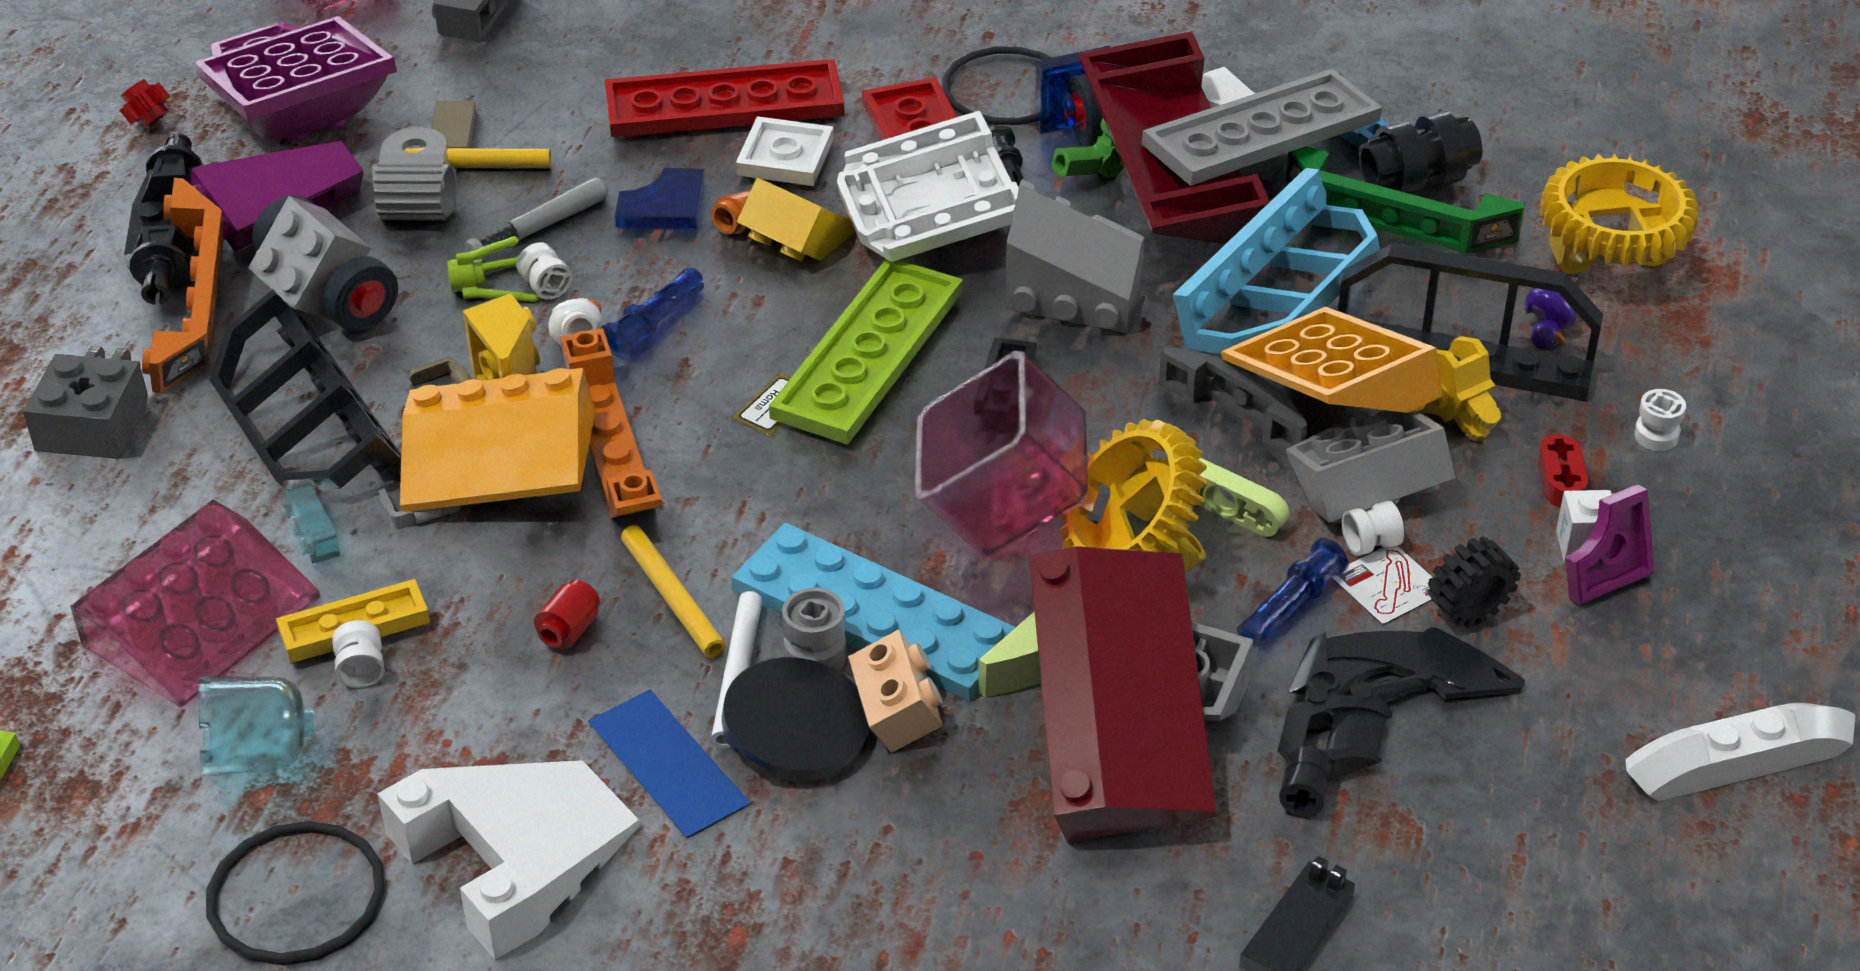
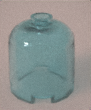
[199,676,314,777]

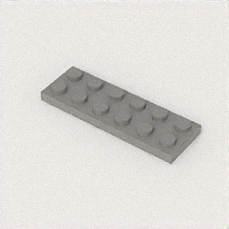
[1142,69,1383,186]

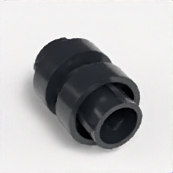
[1359,111,1483,194]

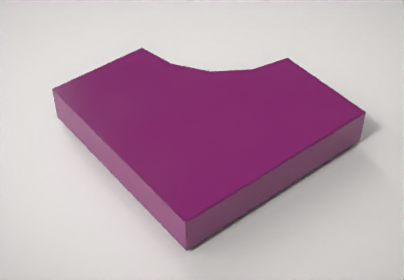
[1565,485,1655,605]

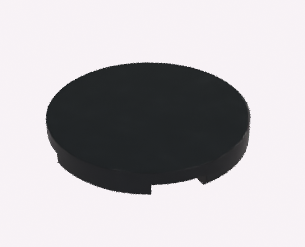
[721,657,870,782]

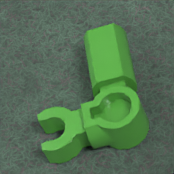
[1051,118,1124,178]

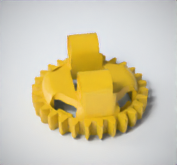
[1540,153,1698,275]
[1059,419,1207,574]

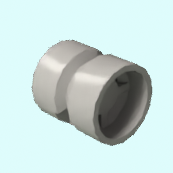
[782,588,847,671]

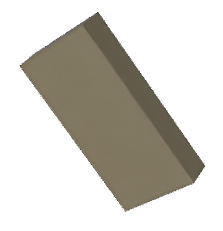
[431,101,477,148]

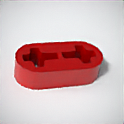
[1537,434,1588,508]

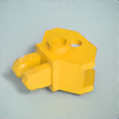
[1422,336,1502,442]

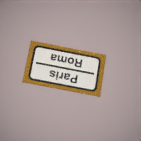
[731,372,791,436]

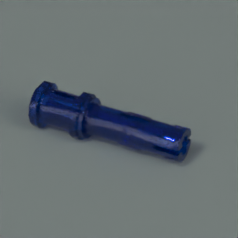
[600,267,704,358]
[1237,538,1349,647]

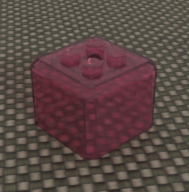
[915,351,1088,556]

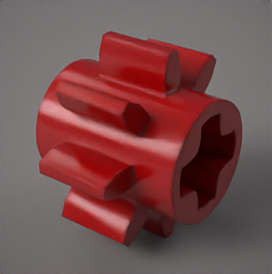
[119,79,171,128]

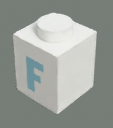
[1556,490,1612,563]

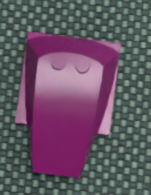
[194,16,397,141]

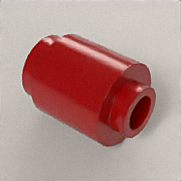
[534,580,600,649]

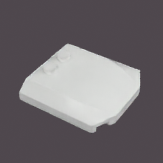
[837,110,1019,262]

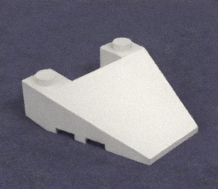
[377,760,640,960]

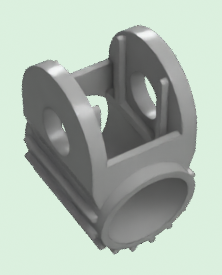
[372,127,457,221]

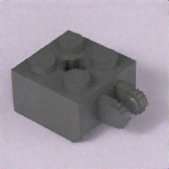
[23,346,148,459]

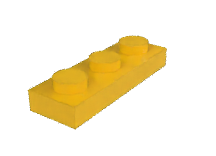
[276,579,430,663]

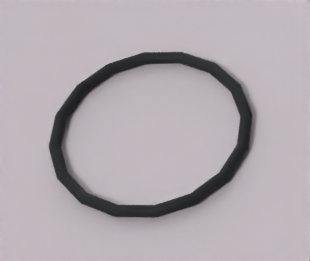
[942,46,1071,125]
[206,821,385,964]

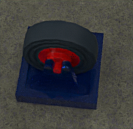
[1034,45,1111,145]

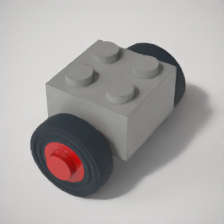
[248,195,398,332]

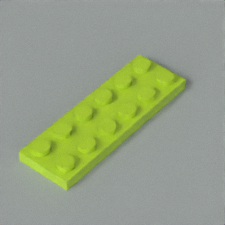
[769,259,963,444]

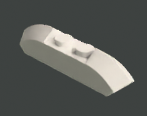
[1625,703,1855,801]

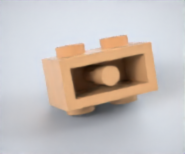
[848,629,943,753]

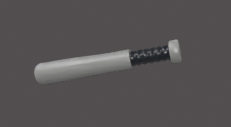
[464,177,608,260]

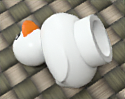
[548,298,603,347]

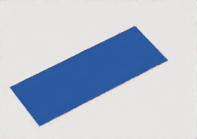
[588,689,751,838]

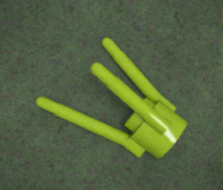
[447,236,539,303]

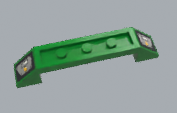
[1286,146,1526,253]

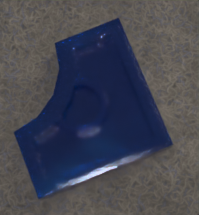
[615,168,705,229]

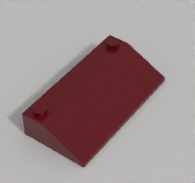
[1078,31,1270,244]
[1029,546,1218,843]

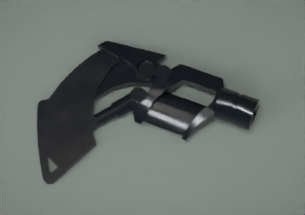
[1277,627,1525,817]

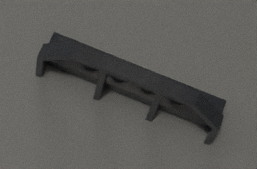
[1338,243,1604,402]
[209,289,401,492]

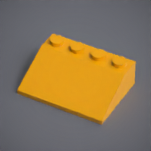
[1221,307,1442,413]
[400,368,596,512]

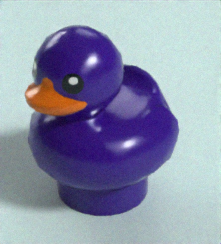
[1524,288,1577,349]

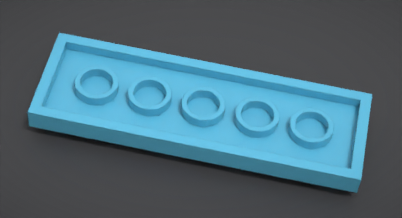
[731,522,1016,701]

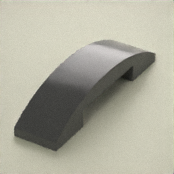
[1159,347,1307,456]

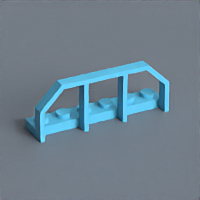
[1173,168,1380,355]

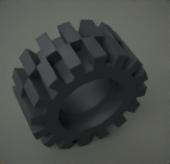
[1427,537,1521,627]

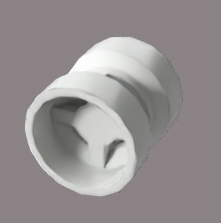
[516,243,573,300]
[1634,389,1686,451]
[1342,501,1404,556]
[332,620,385,689]

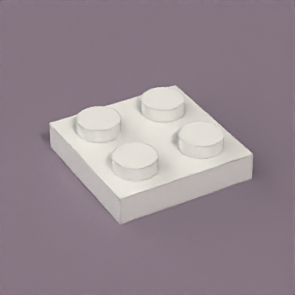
[736,116,834,186]

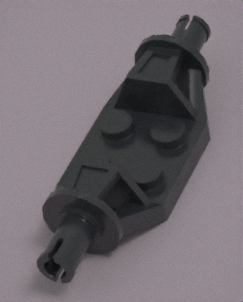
[124,134,203,305]

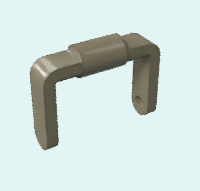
[408,357,472,385]

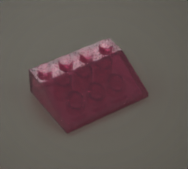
[70,499,320,708]

